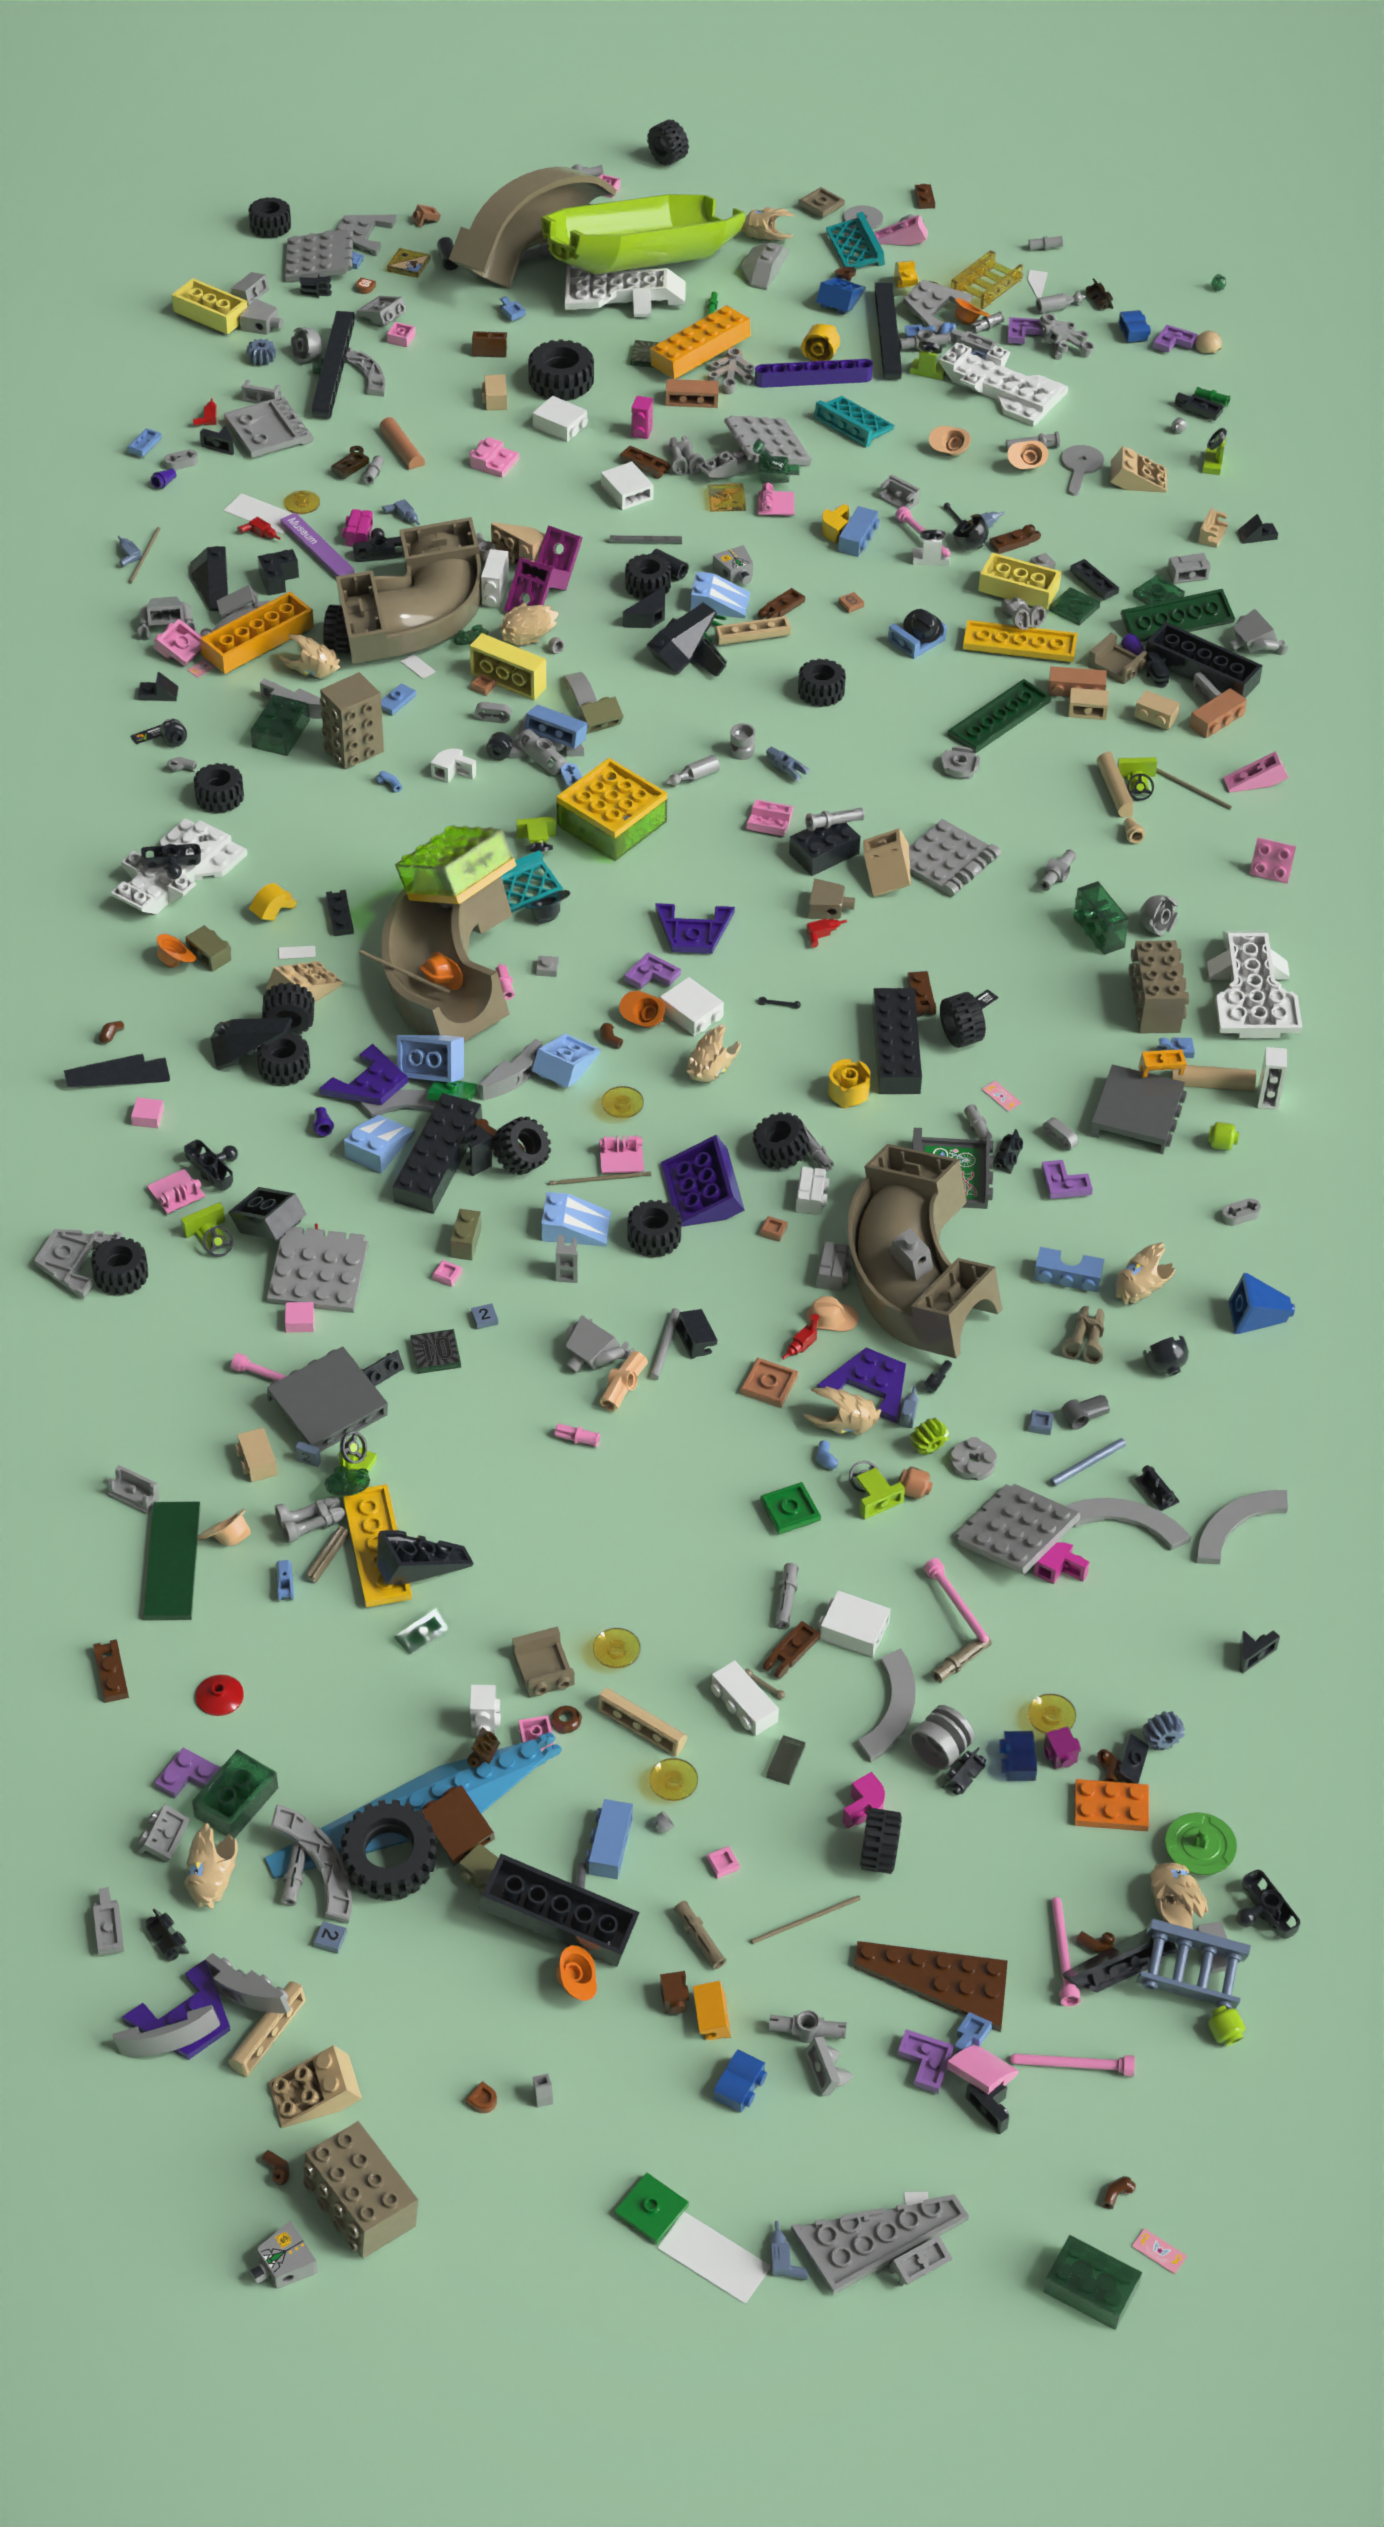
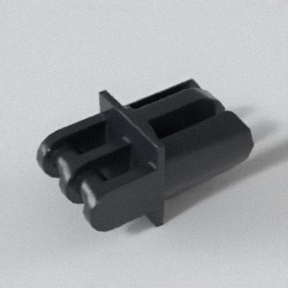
[299,274,332,298]
[1146,651,1170,688]

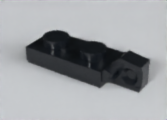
[1174,393,1224,421]

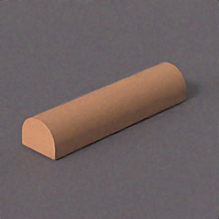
[379,417,425,470]

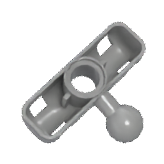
[517,729,566,775]

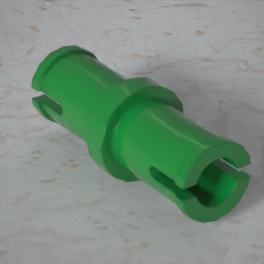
[1194,387,1231,407]

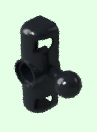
[353,528,402,562]
[141,844,201,880]
[184,1139,238,1190]
[1236,1869,1300,1939]

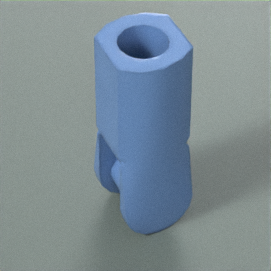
[276,1560,294,1601]

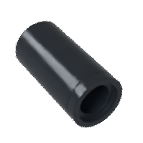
[437,237,459,270]
[651,549,689,580]

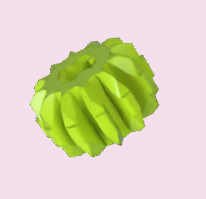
[910,1417,949,1456]

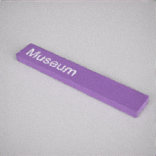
[280,513,355,577]

